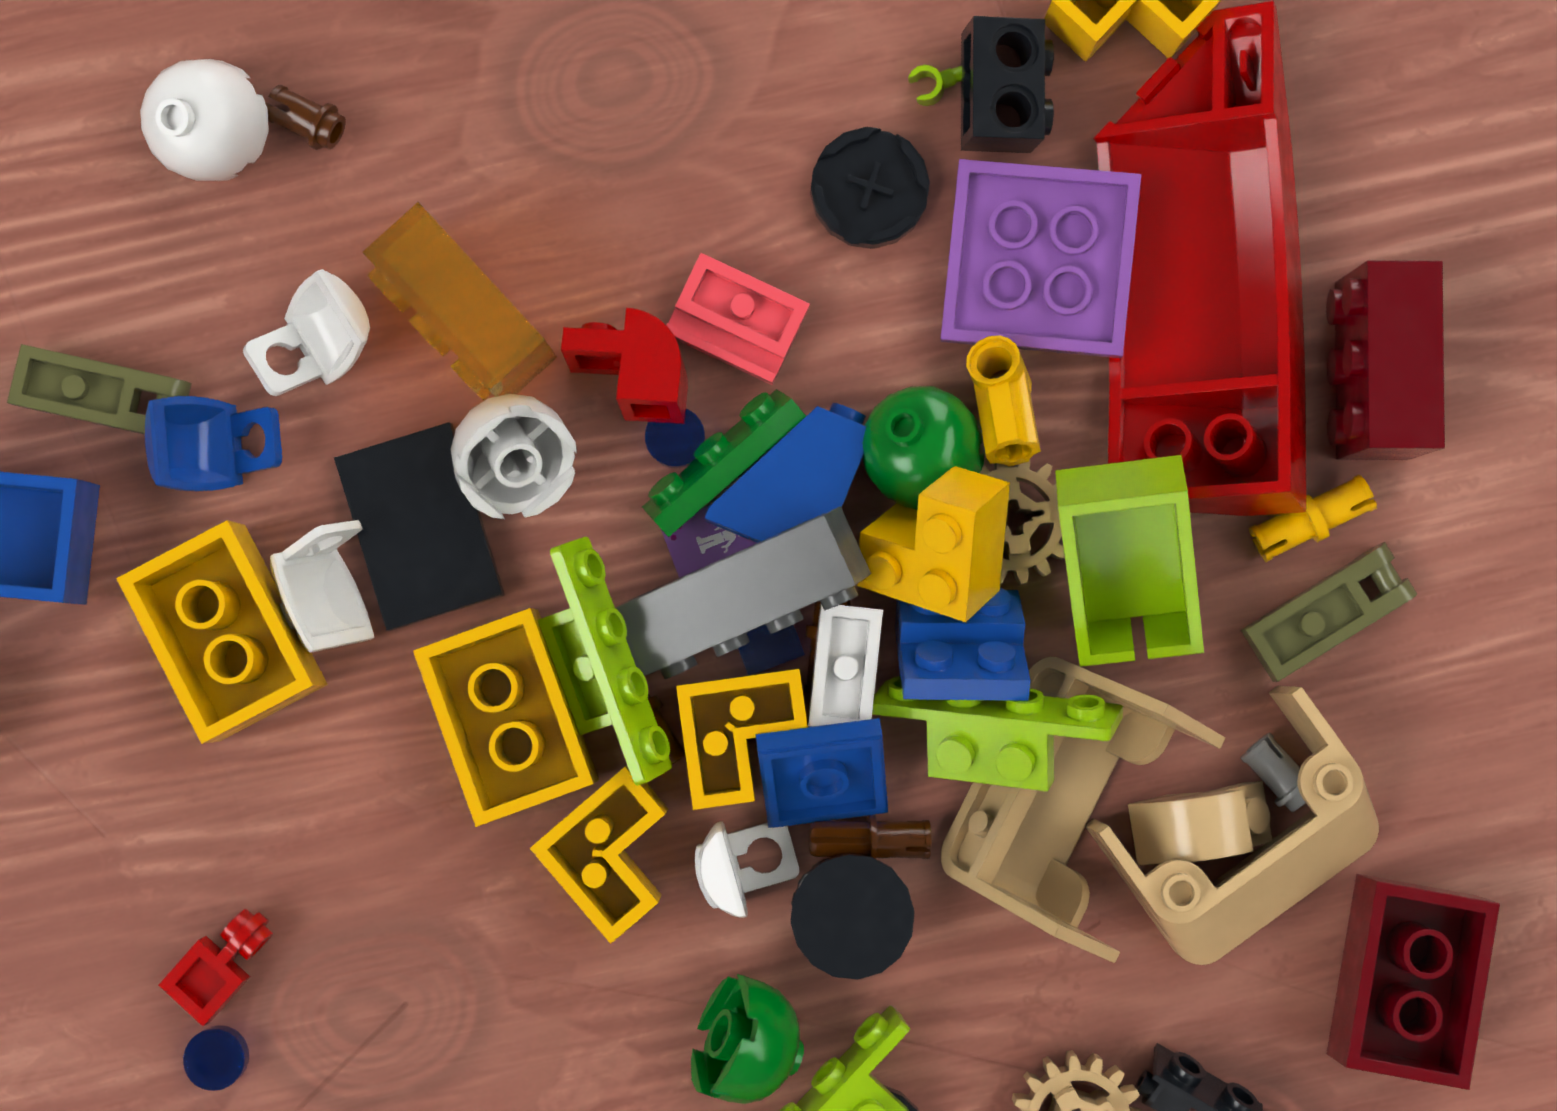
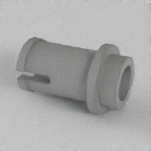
[1240,733,1306,812]

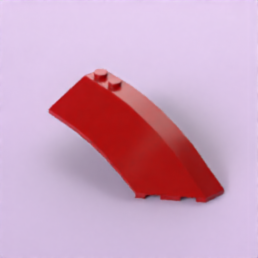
[1093,1,1306,516]

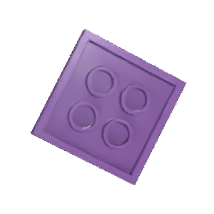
[941,159,1142,358]

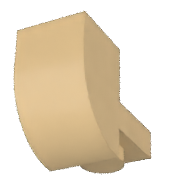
[1128,781,1272,865]

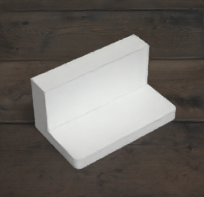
[807,604,883,727]

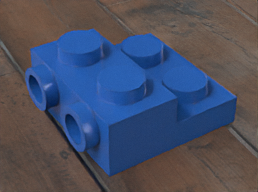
[895,588,1031,701]

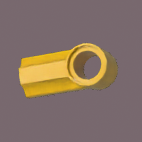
[966,335,1041,467]

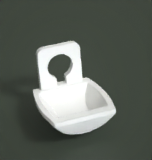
[243,269,370,396]
[270,520,374,653]
[695,821,799,918]

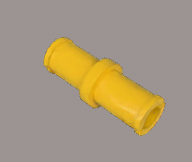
[1249,474,1377,562]

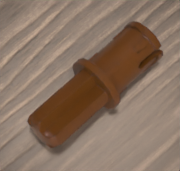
[808,815,932,859]

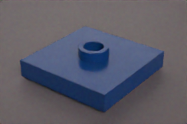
[756,718,888,828]

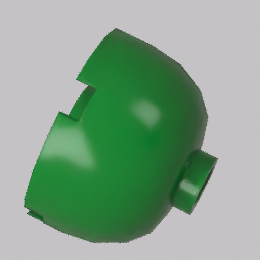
[862,386,985,510]
[691,974,804,1104]

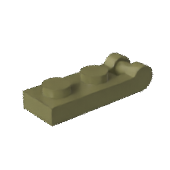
[7,344,192,435]
[1241,542,1417,682]

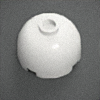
[140,59,269,181]
[451,394,577,519]

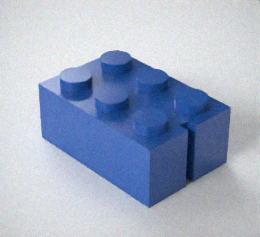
[0,472,100,605]

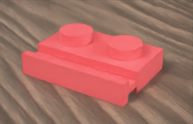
[666,253,810,385]

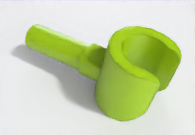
[908,65,962,106]

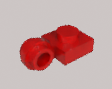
[158,909,273,1026]

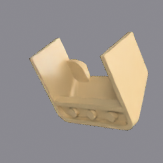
[941,657,1225,963]
[1085,686,1379,965]

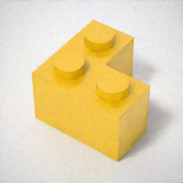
[1044,0,1222,62]
[857,466,1010,622]
[676,668,808,810]
[530,765,669,944]

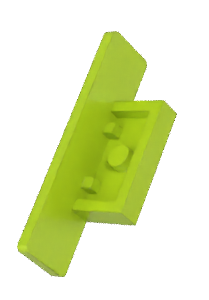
[538,537,672,786]
[872,676,1123,792]
[780,1006,910,1111]

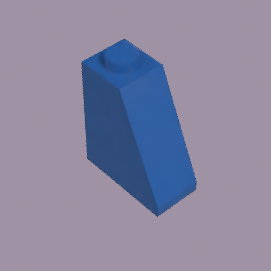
[704,403,866,543]

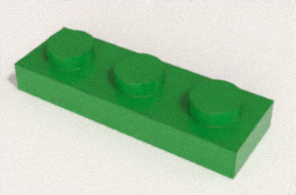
[642,389,806,537]

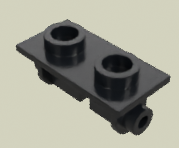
[1135,1043,1263,1111]

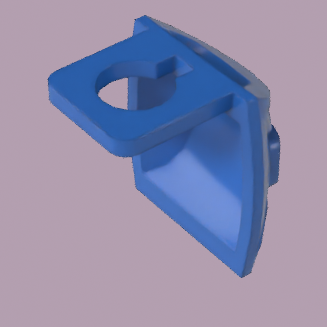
[145,396,282,492]

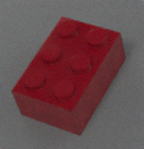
[1326,260,1445,460]
[1326,874,1500,1090]

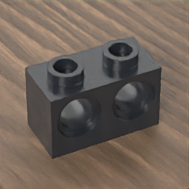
[961,16,1054,153]

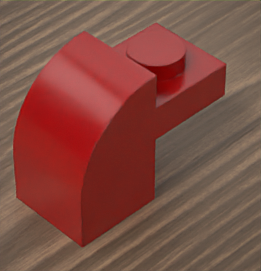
[561,308,688,424]

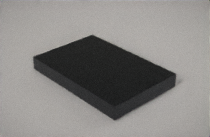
[334,422,505,631]

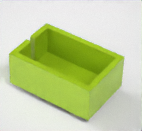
[1055,455,1204,667]

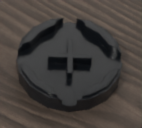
[810,127,930,249]
[790,853,915,980]

